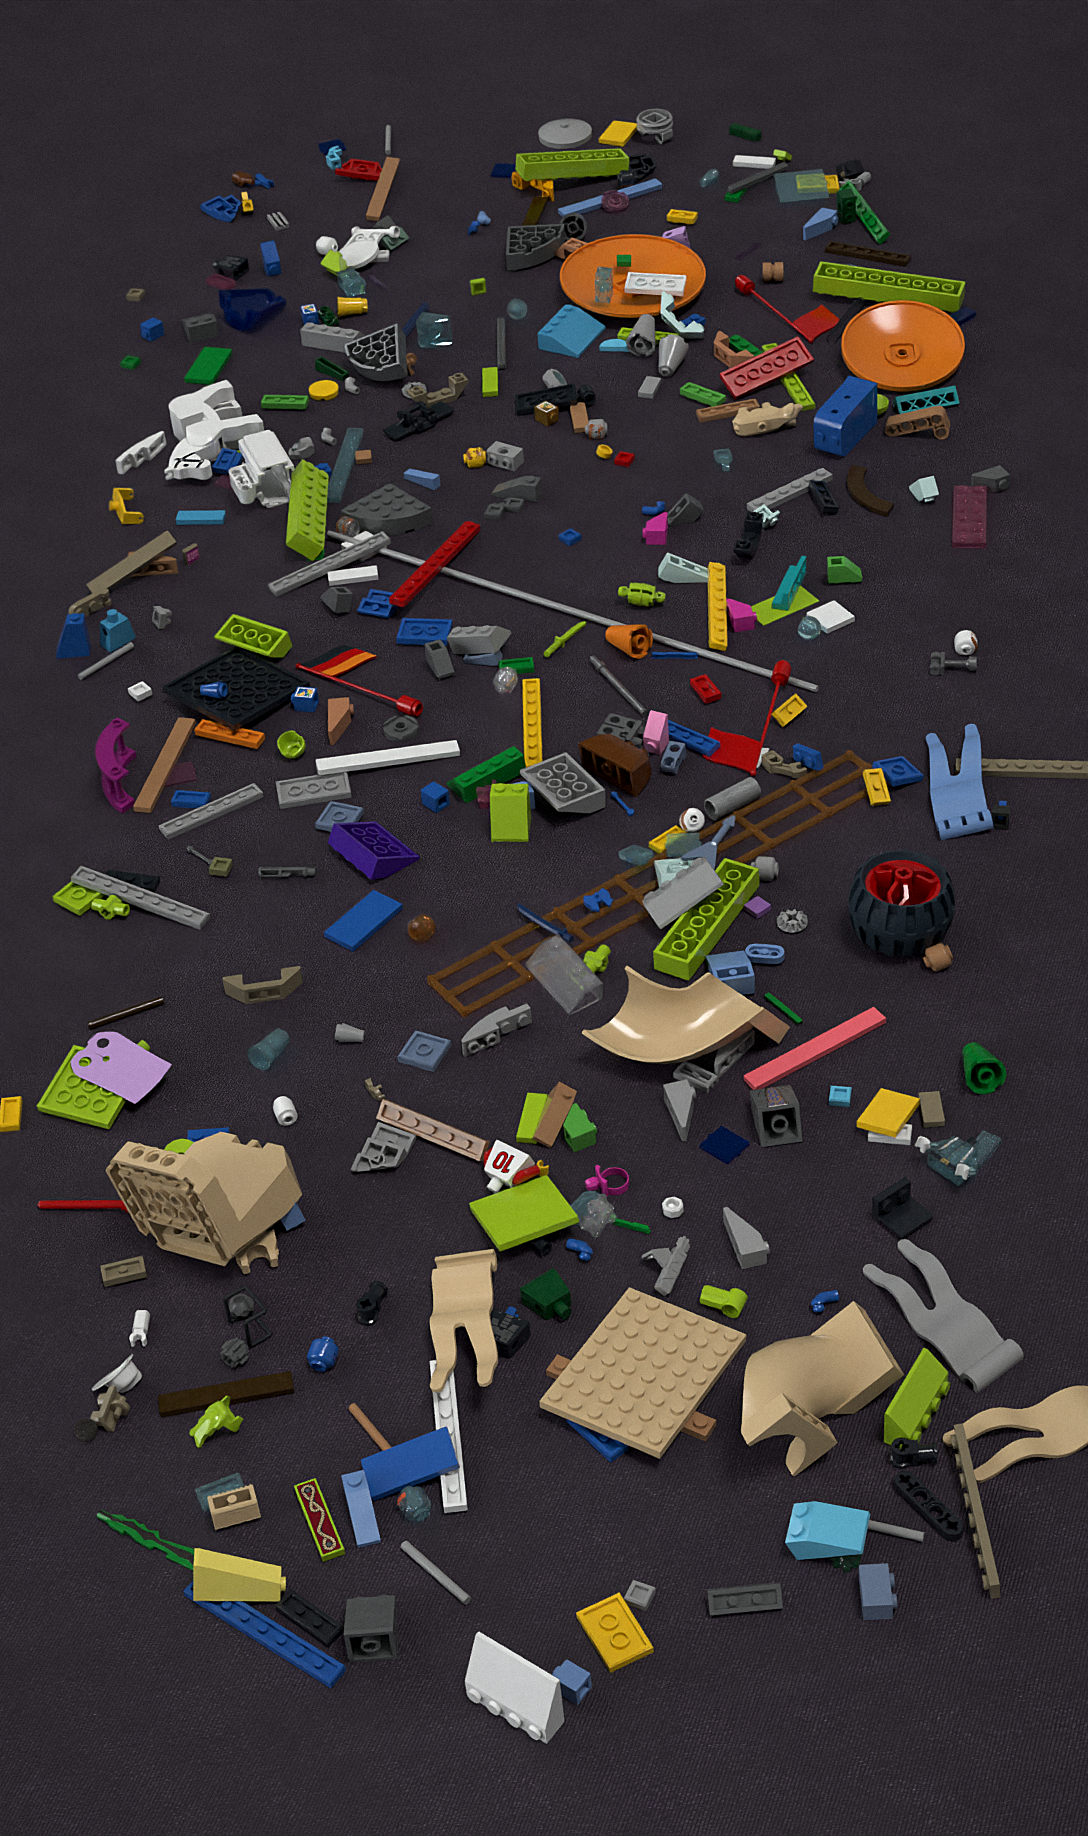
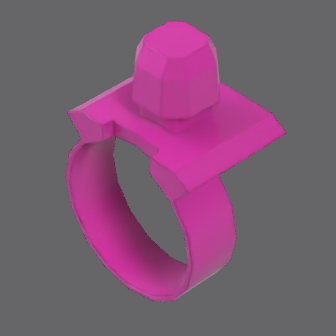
[585,1165,629,1198]

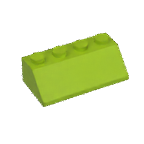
[214,614,292,657]
[884,1348,950,1449]

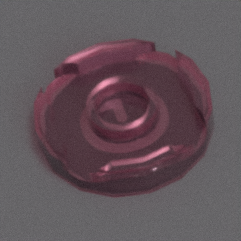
[601,190,629,213]

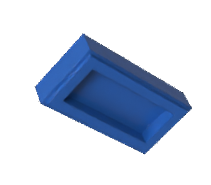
[171,790,211,808]

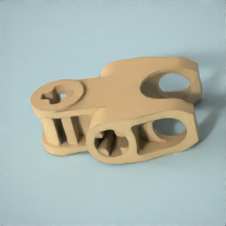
[236,1229,279,1274]

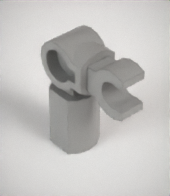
[839,172,871,191]

